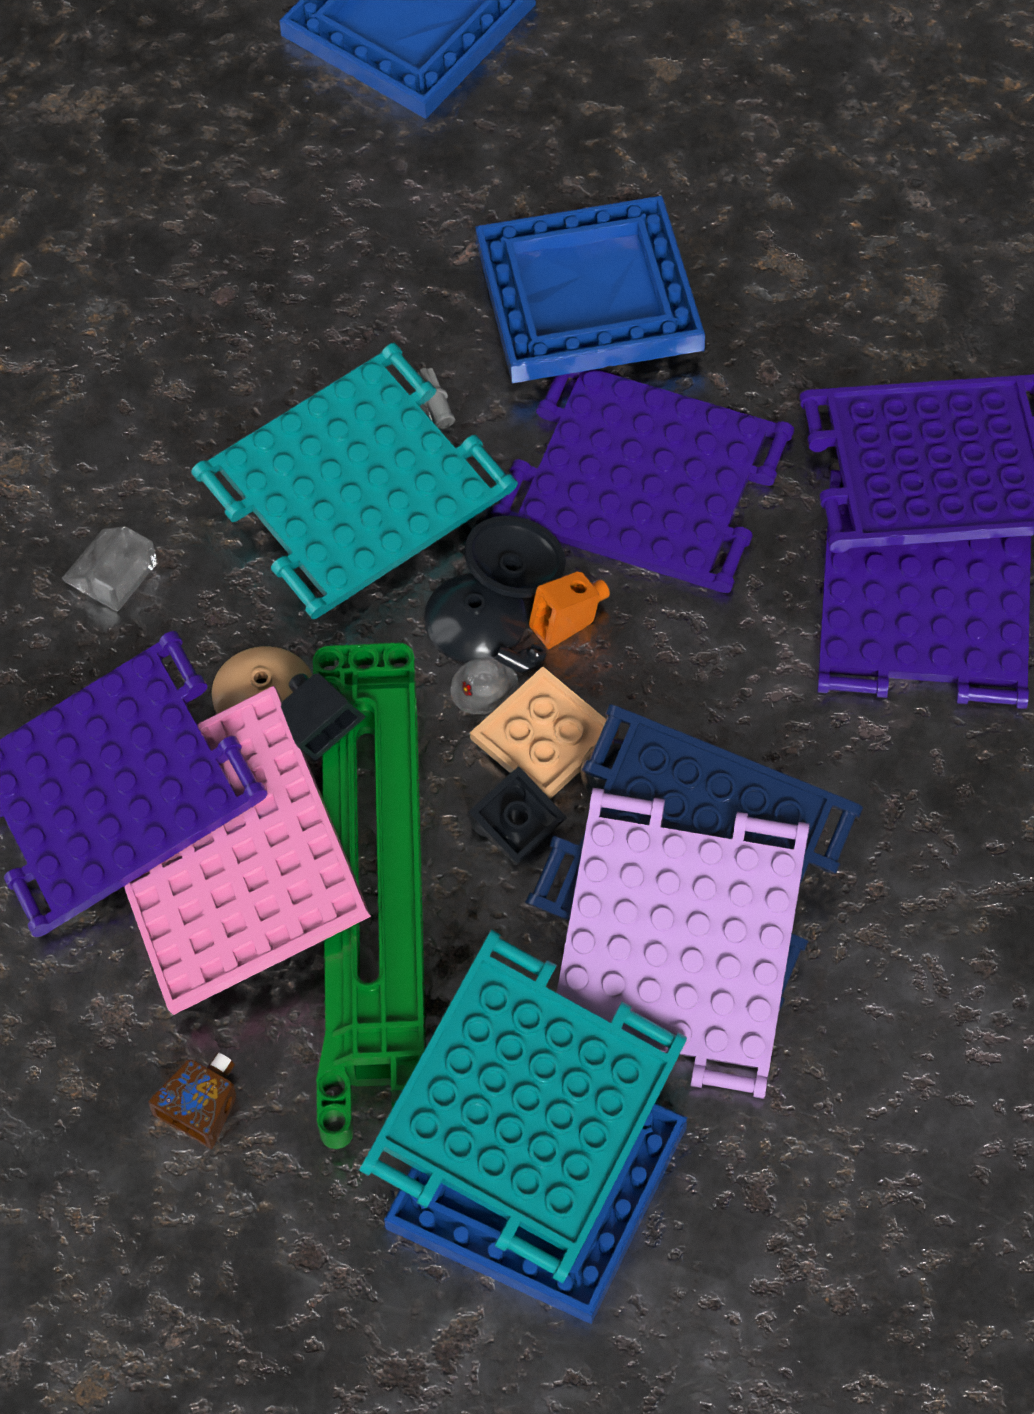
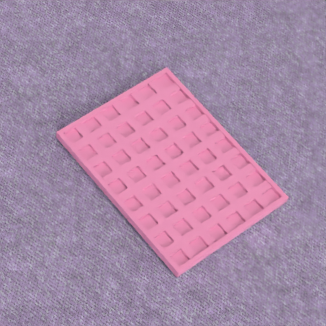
[124,686,371,1015]

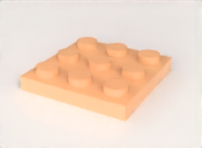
[470,667,619,799]

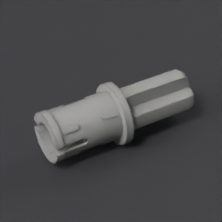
[418,368,455,429]

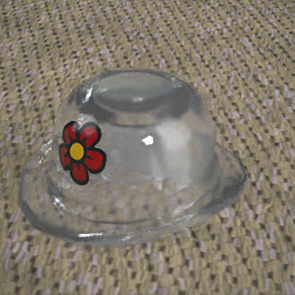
[450,657,519,714]

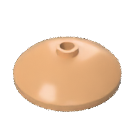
[211,646,312,715]

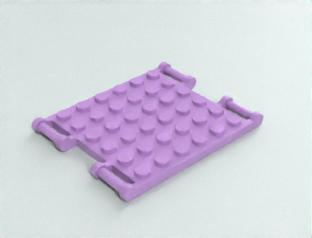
[557,788,810,1099]

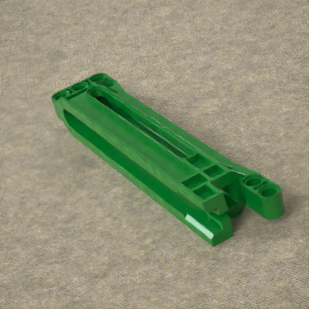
[313,643,427,1149]

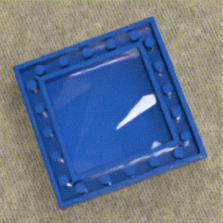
[279,0,536,119]
[475,196,705,383]
[384,1103,687,1324]

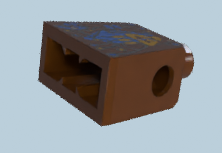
[149,1053,236,1150]

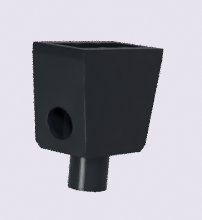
[281,673,366,761]

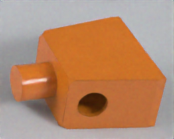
[529,571,610,649]

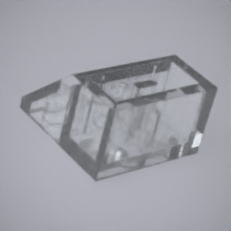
[62,526,157,612]

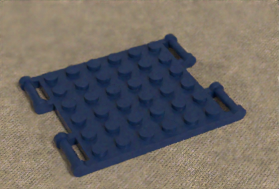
[525,704,864,1009]

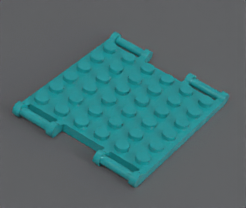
[191,343,518,619]
[359,929,688,1283]

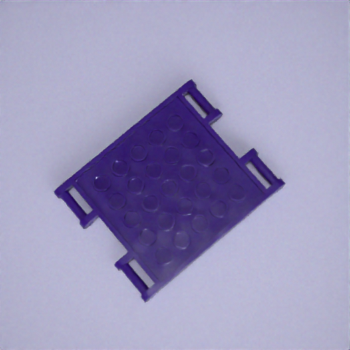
[490,369,795,593]
[799,374,1034,553]
[817,470,1031,709]
[0,631,268,937]

